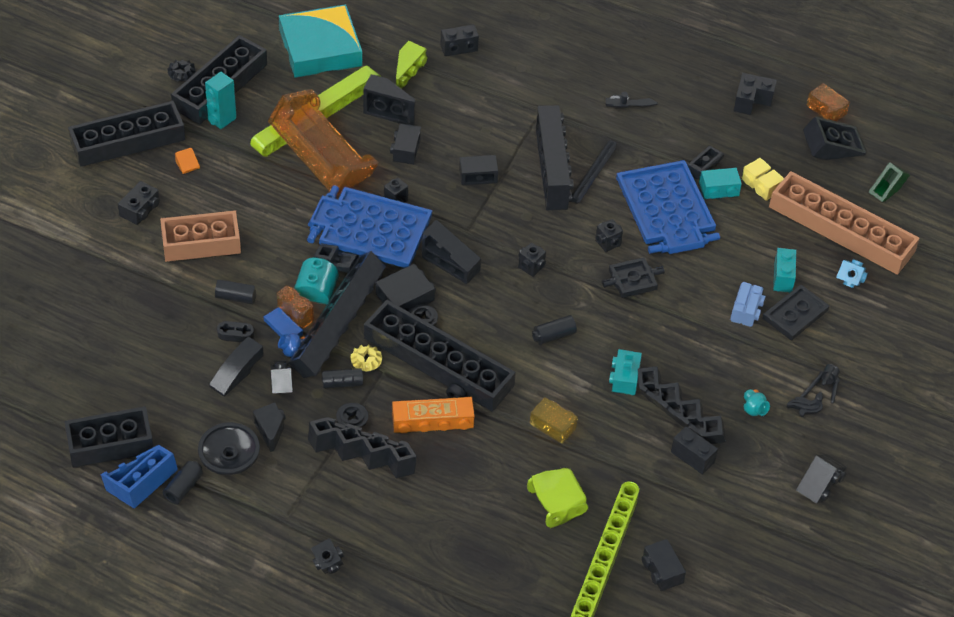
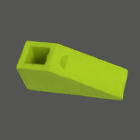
[396,41,427,88]

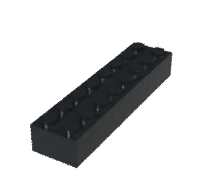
[364,300,516,412]

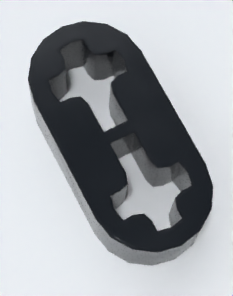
[217,321,254,342]

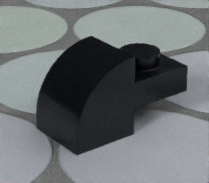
[313,243,358,273]

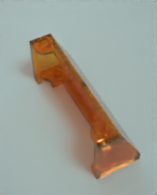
[268,89,379,196]

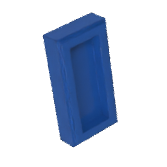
[264,307,303,337]

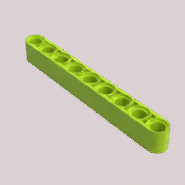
[250,66,381,157]
[571,482,639,617]

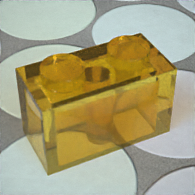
[530,397,577,444]

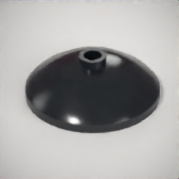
[198,422,260,475]

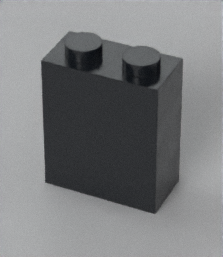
[376,264,436,311]

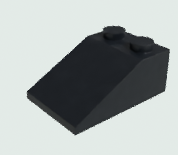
[363,74,415,125]
[803,116,866,160]

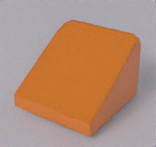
[175,148,200,174]

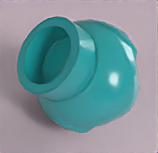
[744,389,770,416]

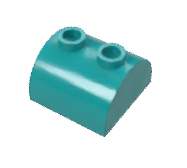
[292,258,339,304]

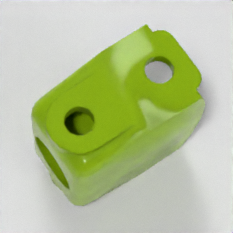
[527,468,588,528]

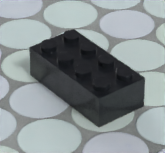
[64,406,153,468]

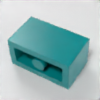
[699,168,742,199]
[773,248,796,292]

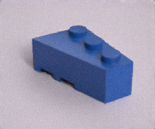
[101,445,178,508]

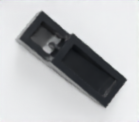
[209,336,264,397]

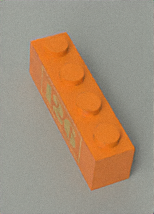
[392,397,474,433]

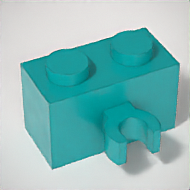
[609,349,642,395]

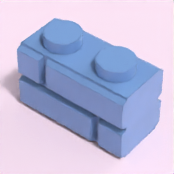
[730,282,765,327]

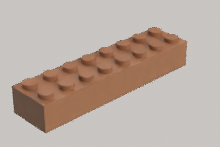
[769,171,919,275]

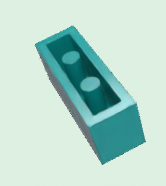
[205,72,236,129]

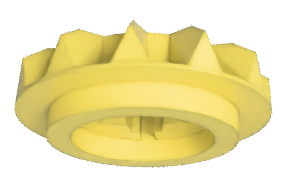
[351,344,382,371]

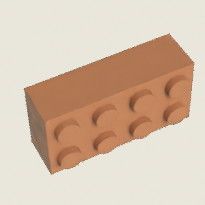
[160,211,241,262]

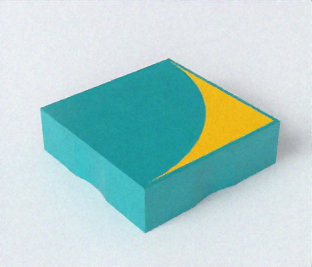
[279,5,362,78]

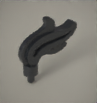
[787,391,823,417]

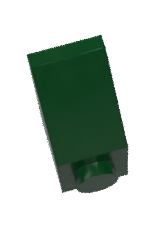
[869,162,910,202]

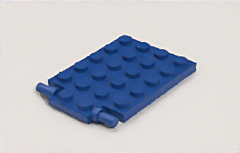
[616,160,720,254]
[307,185,432,268]

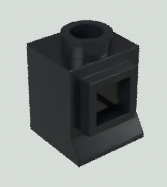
[384,177,408,202]

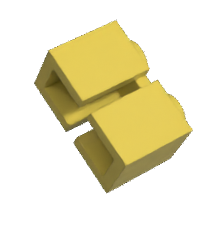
[742,158,784,201]

